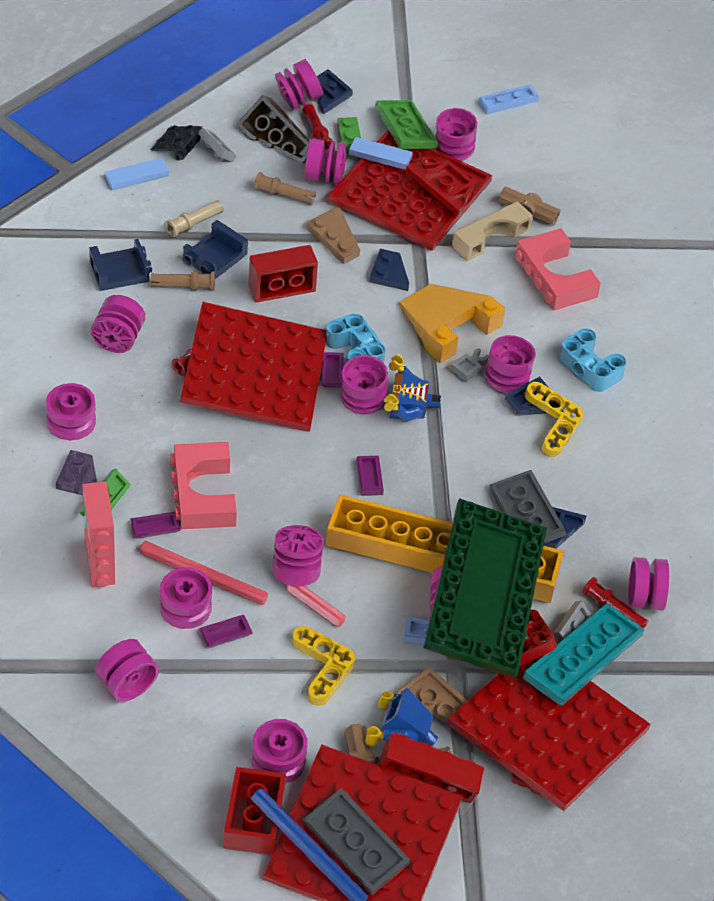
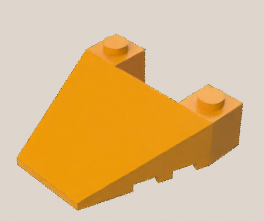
[399,284,505,364]

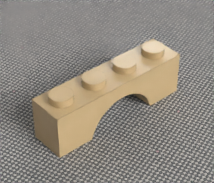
[452,201,533,262]

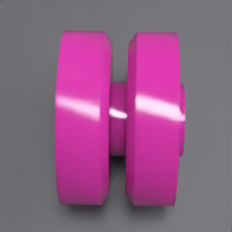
[46,383,96,441]
[628,557,669,611]
[160,567,212,629]
[96,639,159,702]
[252,719,308,783]

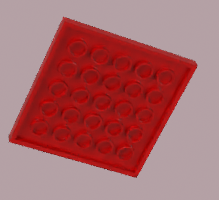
[327,130,492,251]
[180,301,327,432]
[447,656,651,811]
[263,744,463,901]

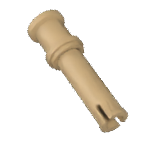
[165,200,224,238]

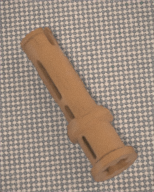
[254,172,316,205]
[151,271,215,291]

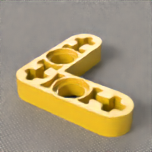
[525,382,584,457]
[292,626,355,706]

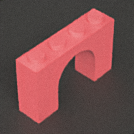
[515,228,601,311]
[170,442,237,530]
[83,481,115,587]

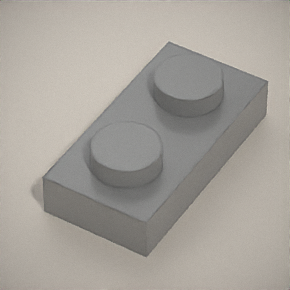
[198,128,236,162]
[553,601,592,642]

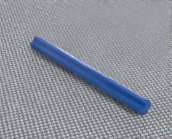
[251,789,368,901]

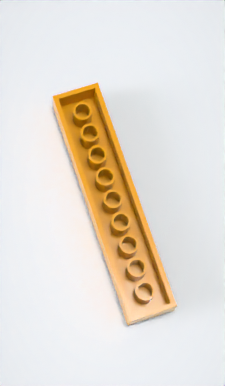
[326,494,564,603]

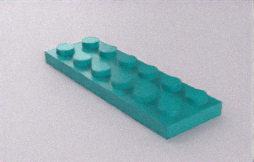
[523,603,645,706]

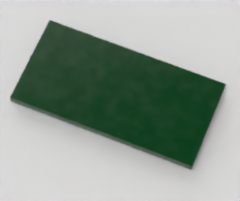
[423,498,547,678]

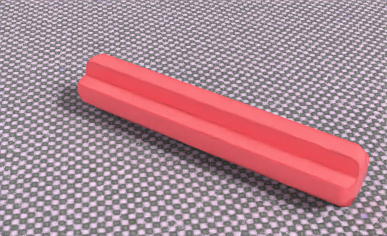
[287,585,346,627]

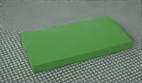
[375,100,438,149]

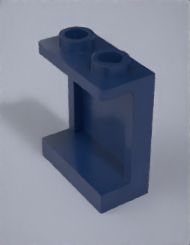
[183,220,248,279]
[89,239,152,291]

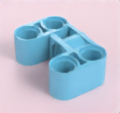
[326,313,386,363]
[559,328,627,392]

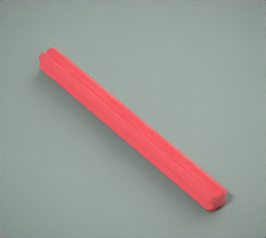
[140,541,268,605]

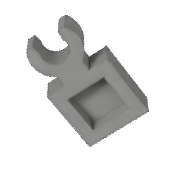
[451,348,489,382]

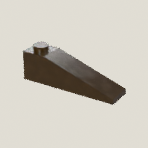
[237,95,310,164]

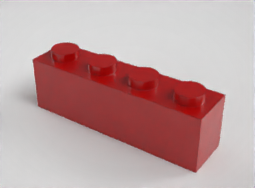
[379,732,485,803]

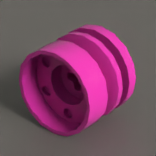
[275,59,324,111]
[435,108,478,161]
[305,138,346,185]
[91,295,145,353]
[485,335,536,393]
[341,355,388,414]
[272,525,323,586]

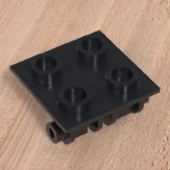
[151,125,203,161]

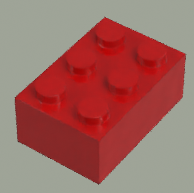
[248,244,318,303]
[223,767,286,855]

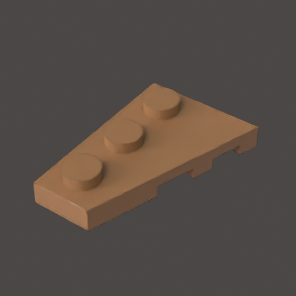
[306,206,360,264]
[394,667,468,724]

